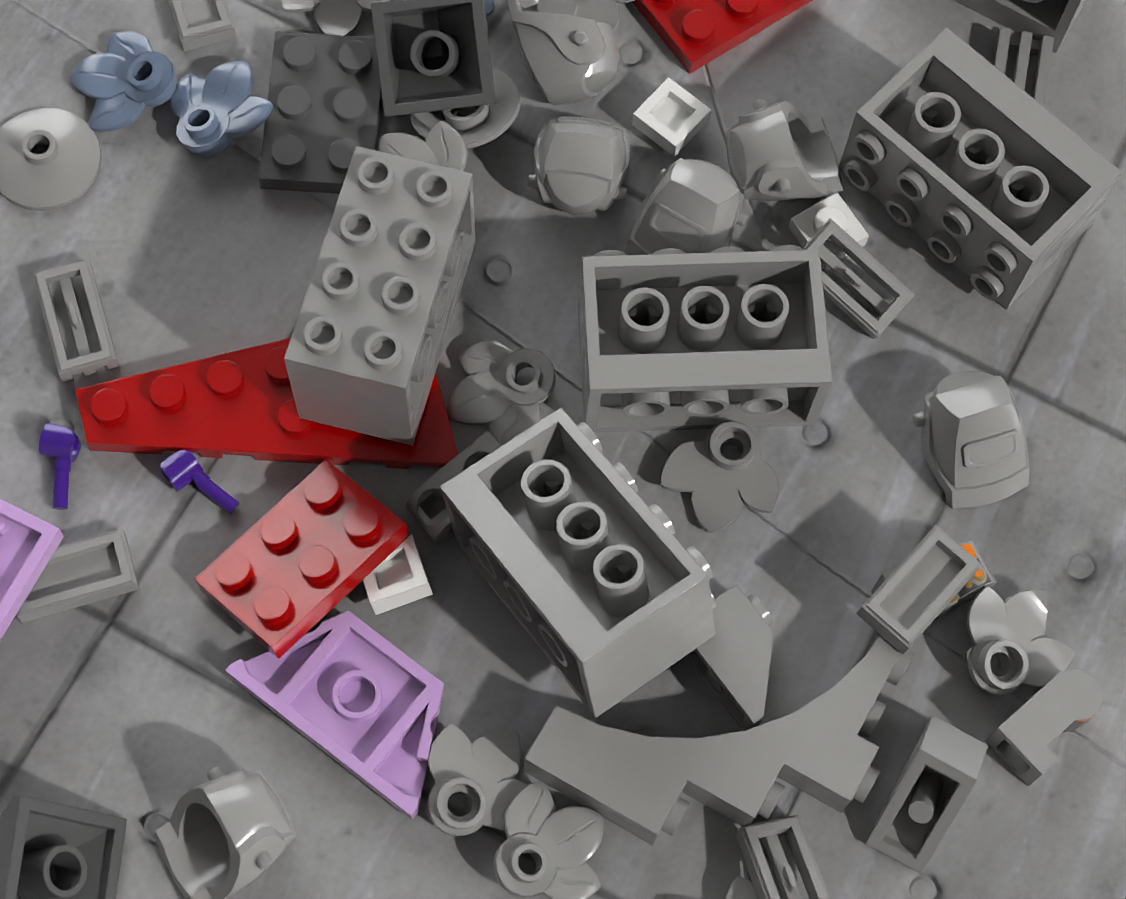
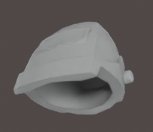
[507,0,620,105]
[727,99,844,201]
[527,116,630,215]
[624,158,749,255]
[913,371,1030,509]
[154,767,296,899]

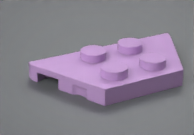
[225,610,444,820]

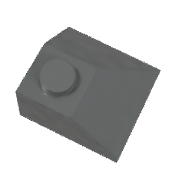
[371,0,496,117]
[0,795,127,899]

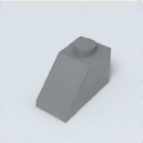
[685,584,774,731]
[866,715,988,874]

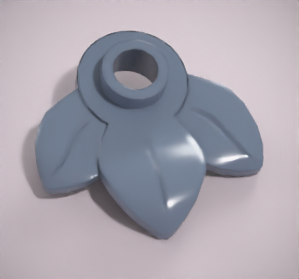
[70,31,177,132]
[170,61,274,157]

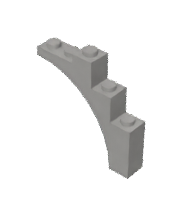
[524,635,913,846]

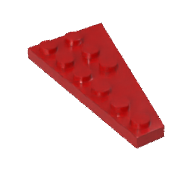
[75,338,458,469]

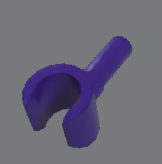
[39,423,81,510]
[160,450,239,514]

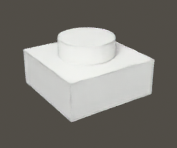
[632,77,711,157]
[788,192,869,270]
[363,534,433,615]

